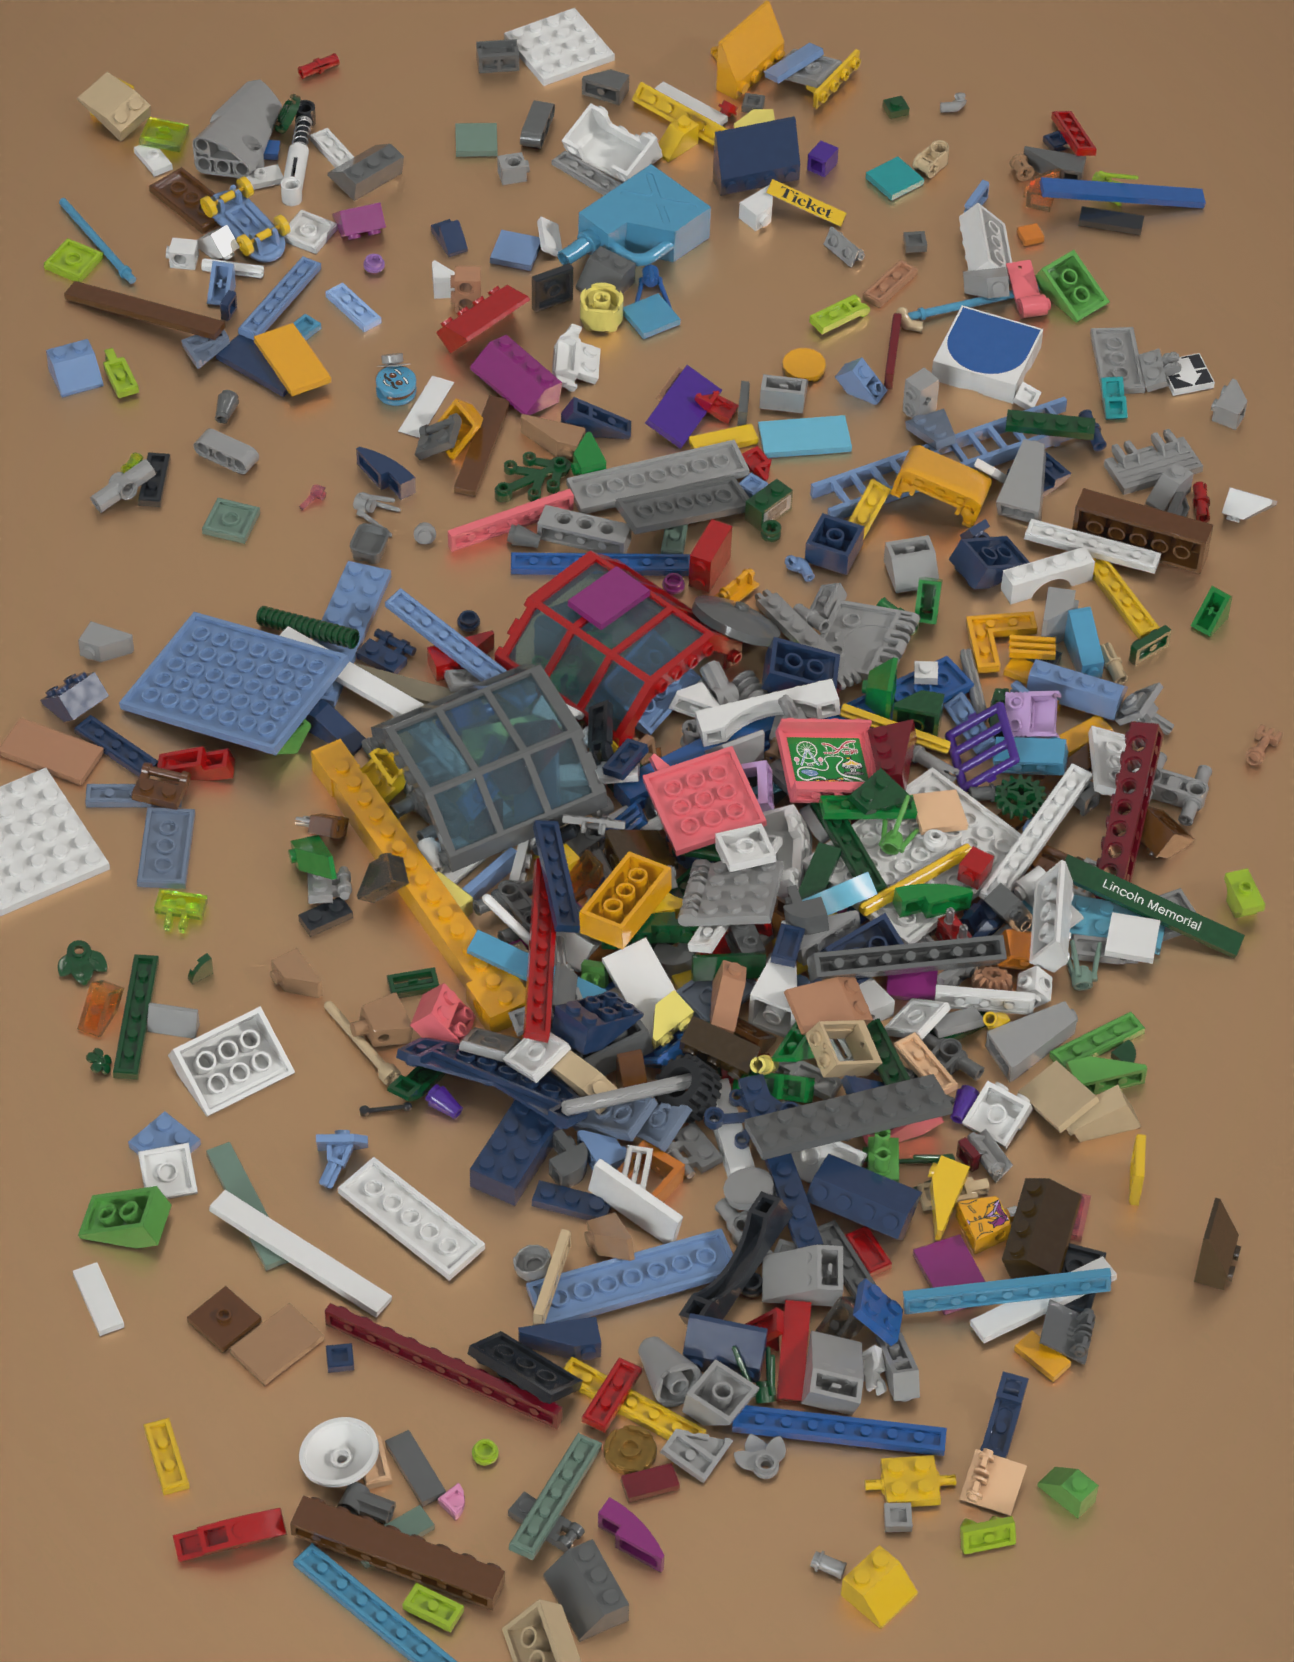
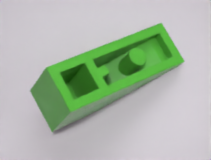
[1066,1056,1148,1095]

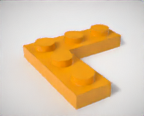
[965,611,1038,673]

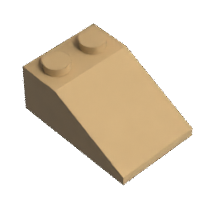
[77,72,151,141]

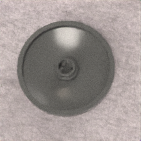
[692,595,780,647]

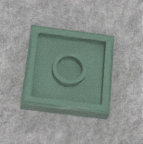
[455,123,498,157]
[202,498,260,544]

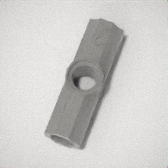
[90,459,156,513]
[700,660,739,705]

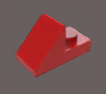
[745,1307,784,1352]

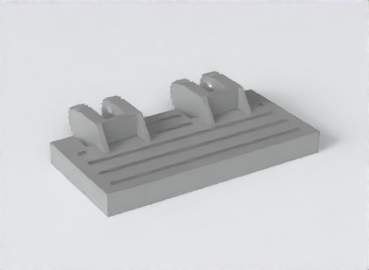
[1104,429,1203,495]

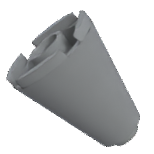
[638,1337,702,1407]

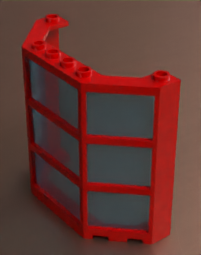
[494,550,742,749]

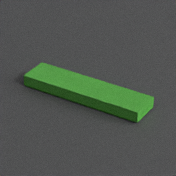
[1049,1012,1145,1069]

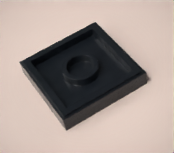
[532,263,573,313]

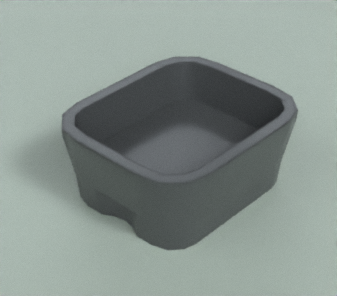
[350,523,389,564]

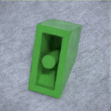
[1037,1467,1099,1518]

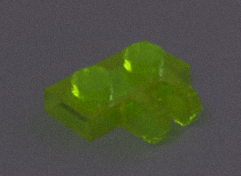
[154,889,208,933]

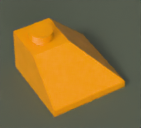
[433,398,483,460]

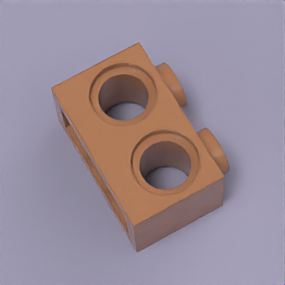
[450,266,481,313]

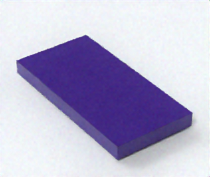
[645,365,722,449]

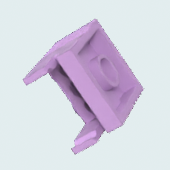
[1005,691,1061,739]

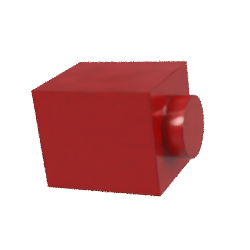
[957,846,994,890]

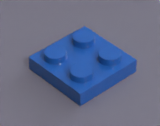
[853,1278,903,1346]

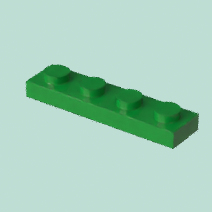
[819,795,918,819]

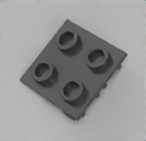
[1039,1299,1096,1365]

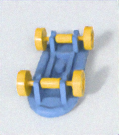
[200,176,291,263]

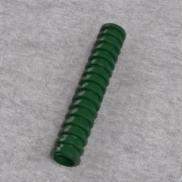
[256,606,360,649]

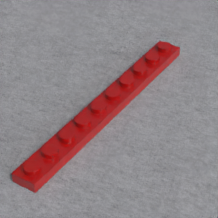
[523,858,556,1043]

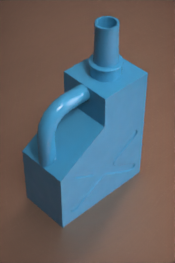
[557,164,711,266]

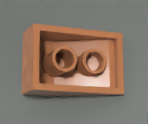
[784,977,873,1035]

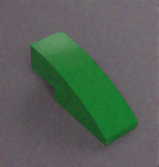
[892,884,973,919]
[733,1071,815,1103]

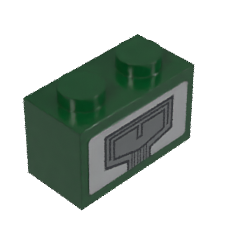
[745,479,793,531]

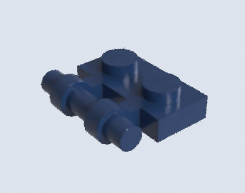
[356,629,417,674]

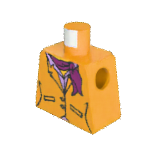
[955,1196,1017,1255]

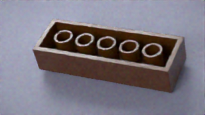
[1072,488,1213,574]

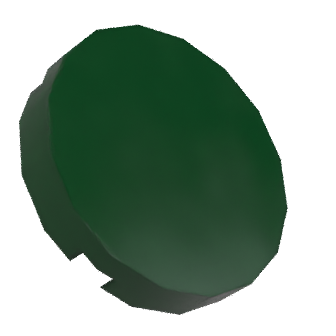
[275,94,301,134]

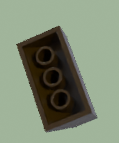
[1002,1178,1082,1279]

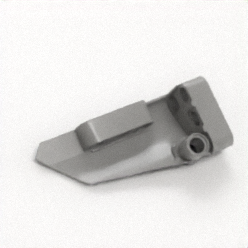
[192,79,282,178]

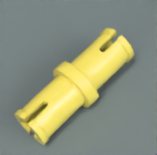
[750,1055,779,1075]

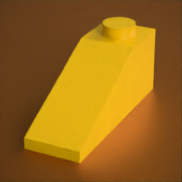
[928,1155,970,1241]

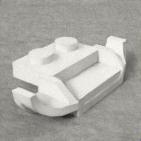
[552,323,601,392]

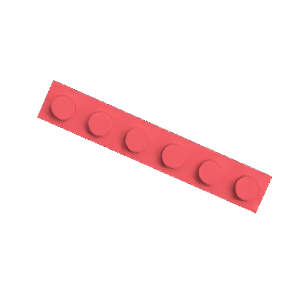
[448,489,574,552]

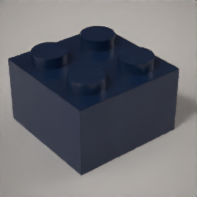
[805,513,864,575]

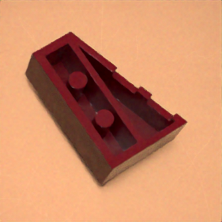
[868,719,917,791]

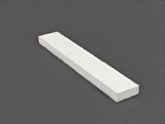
[1024,519,1161,574]
[970,1256,1117,1343]

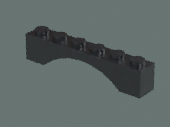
[679,1191,792,1326]

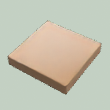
[910,789,968,835]

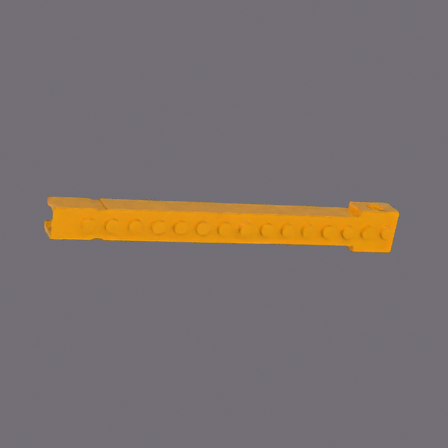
[311,739,526,1033]

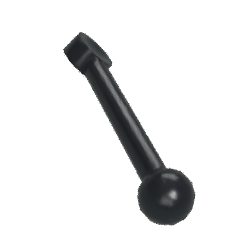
[359,1102,412,1116]

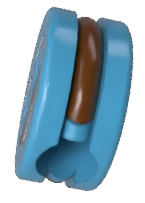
[376,366,417,406]

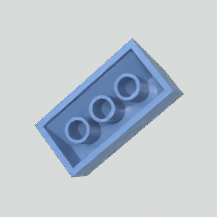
[1027,659,1128,720]

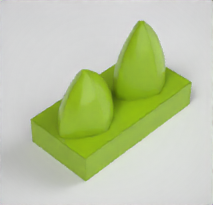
[960,1516,1016,1555]

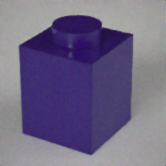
[807,140,839,177]

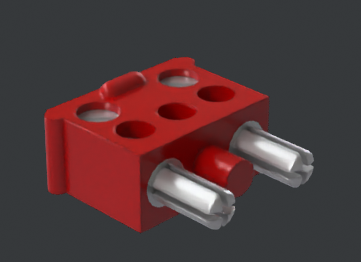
[935,907,972,941]

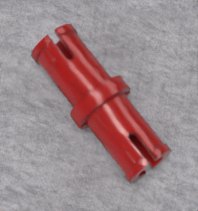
[298,53,340,79]
[1192,481,1210,523]

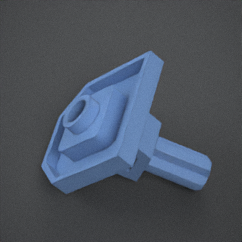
[316,1130,368,1189]

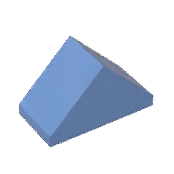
[207,261,236,305]

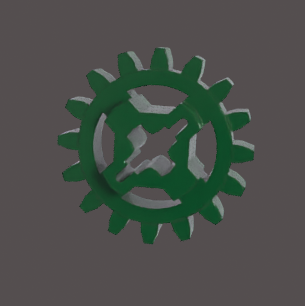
[995,774,1047,821]

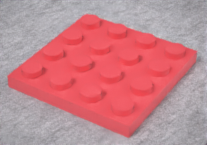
[643,746,767,856]

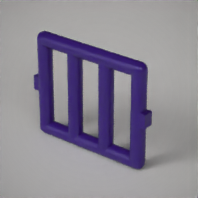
[945,702,1020,793]

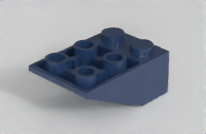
[551,991,644,1055]

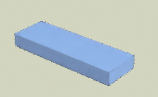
[325,282,382,332]

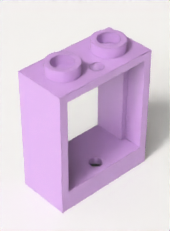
[741,760,774,812]

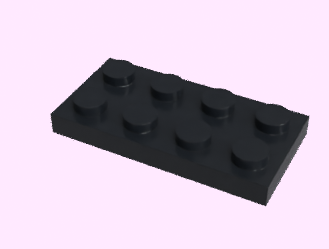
[467,1331,583,1404]

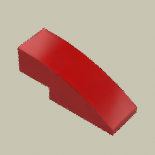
[157,746,235,781]

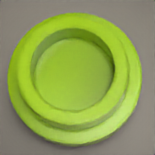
[472,1439,499,1465]

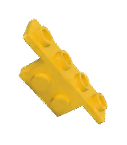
[806,49,861,109]

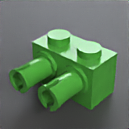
[862,1129,899,1182]

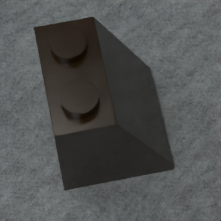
[604,829,678,877]

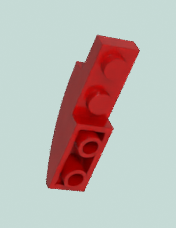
[172,1508,287,1563]

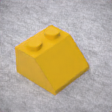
[841,1545,918,1629]

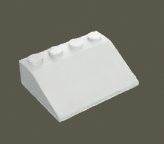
[168,1006,295,1117]

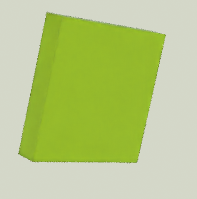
[44,238,104,282]

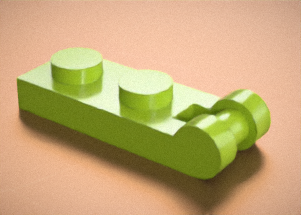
[809,294,870,334]

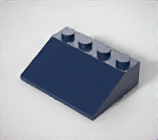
[713,116,800,196]

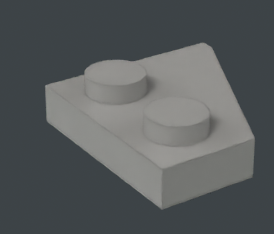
[660,1429,733,1483]

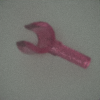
[299,485,327,510]

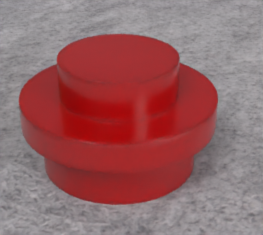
[718,100,738,118]

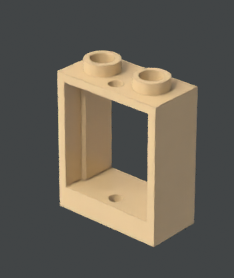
[805,1020,882,1078]

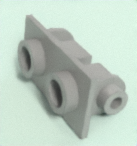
[823,226,865,267]
[967,1129,1013,1183]

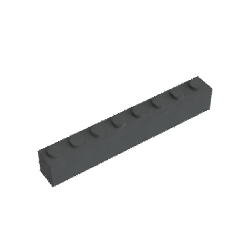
[807,935,1007,983]

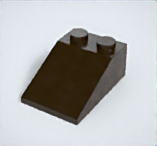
[1194,1197,1241,1290]

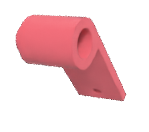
[1006,260,1051,319]

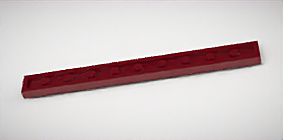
[325,1303,562,1429]

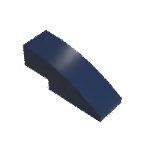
[356,447,416,500]

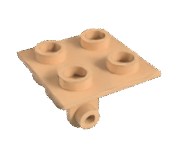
[959,1448,1027,1516]

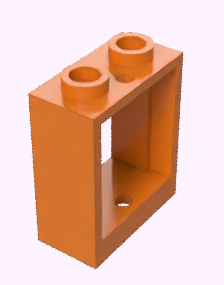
[617,1139,685,1203]

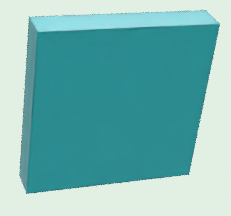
[865,156,924,201]

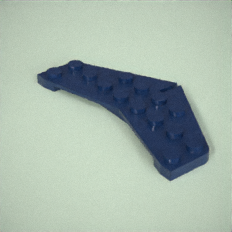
[396,1038,589,1129]

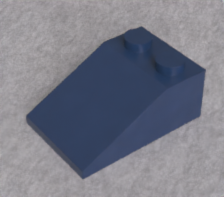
[949,536,1030,589]
[761,637,840,692]

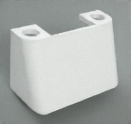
[562,103,663,183]

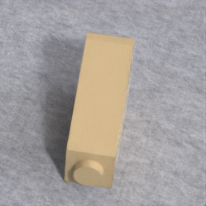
[1066,1085,1141,1142]

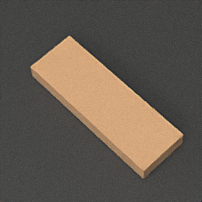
[894,1032,958,1095]

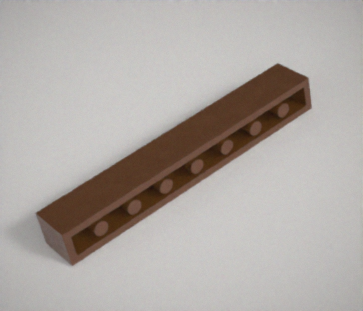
[290,1496,505,1610]

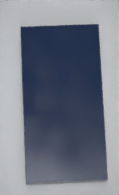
[216,334,289,397]

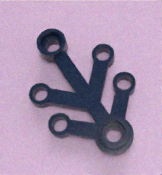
[704,1089,798,1149]

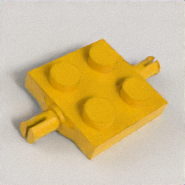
[864,1455,956,1507]

